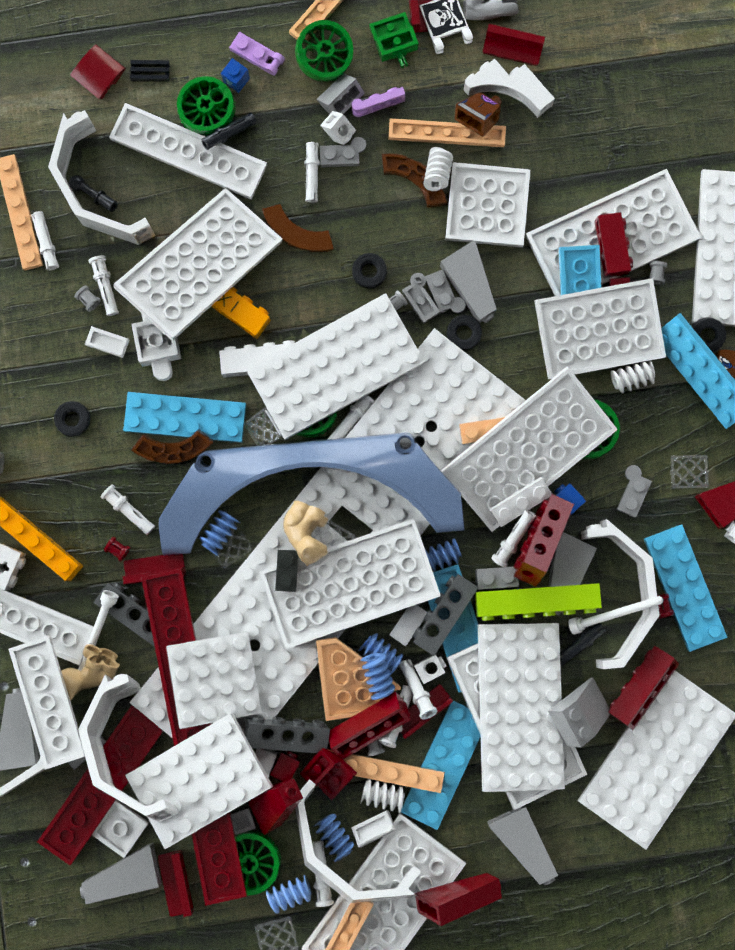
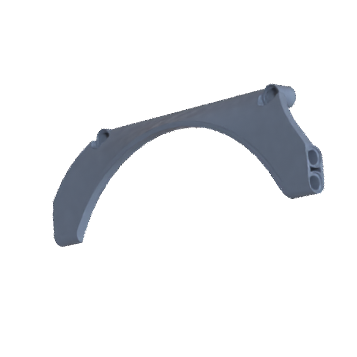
[159,432,464,556]

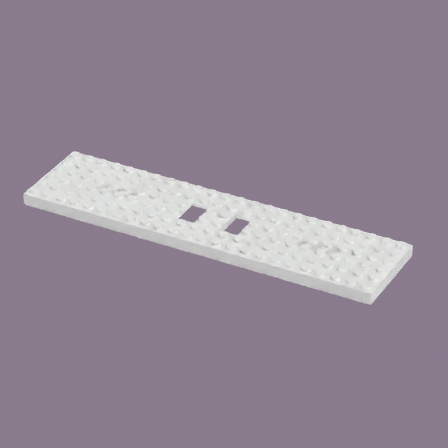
[130,328,526,737]

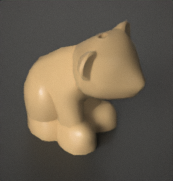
[283,501,329,566]
[61,644,120,701]

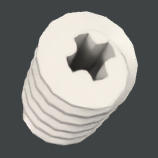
[423,147,453,191]
[611,360,655,394]
[360,779,405,813]

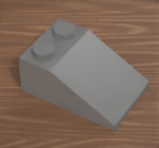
[548,678,610,747]

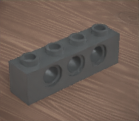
[412,574,479,656]
[93,582,155,647]
[244,716,330,753]

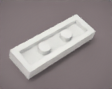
[490,477,552,527]

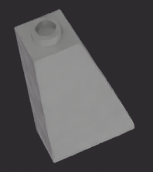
[440,240,496,323]
[548,532,597,616]
[0,688,40,771]
[487,805,558,885]
[80,842,162,904]

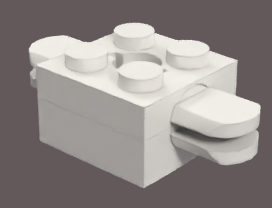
[132,314,181,381]

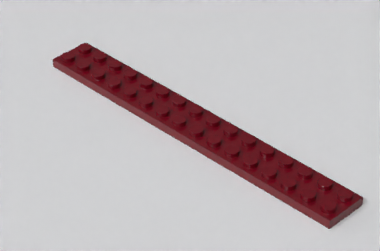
[141,569,247,906]

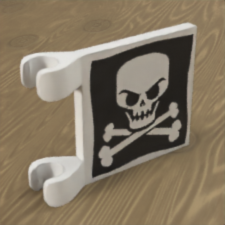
[419,0,473,54]

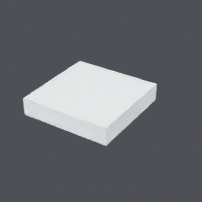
[92,800,149,858]

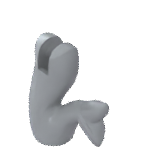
[463,0,519,20]

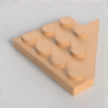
[316,637,401,721]

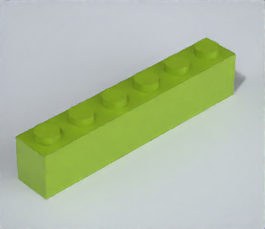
[475,583,602,621]

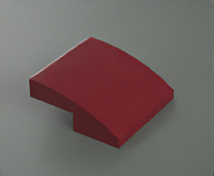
[70,44,126,100]
[300,748,357,800]

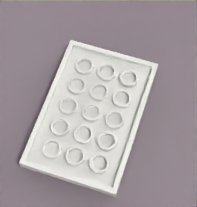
[534,278,666,379]
[125,713,273,849]

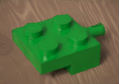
[369,12,419,68]

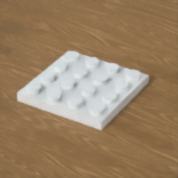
[445,162,530,248]
[166,632,262,729]

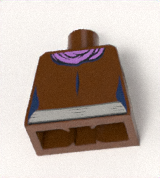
[455,93,501,137]

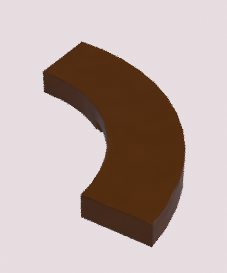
[382,153,447,208]
[262,204,334,252]
[131,429,214,464]

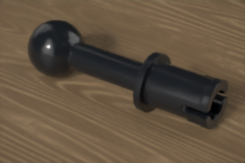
[69,175,118,212]

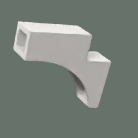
[464,59,555,118]

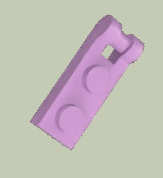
[229,32,285,76]
[352,87,405,117]

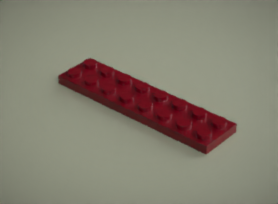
[37,705,164,866]

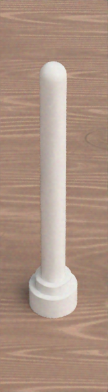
[78,590,119,671]
[568,596,663,635]

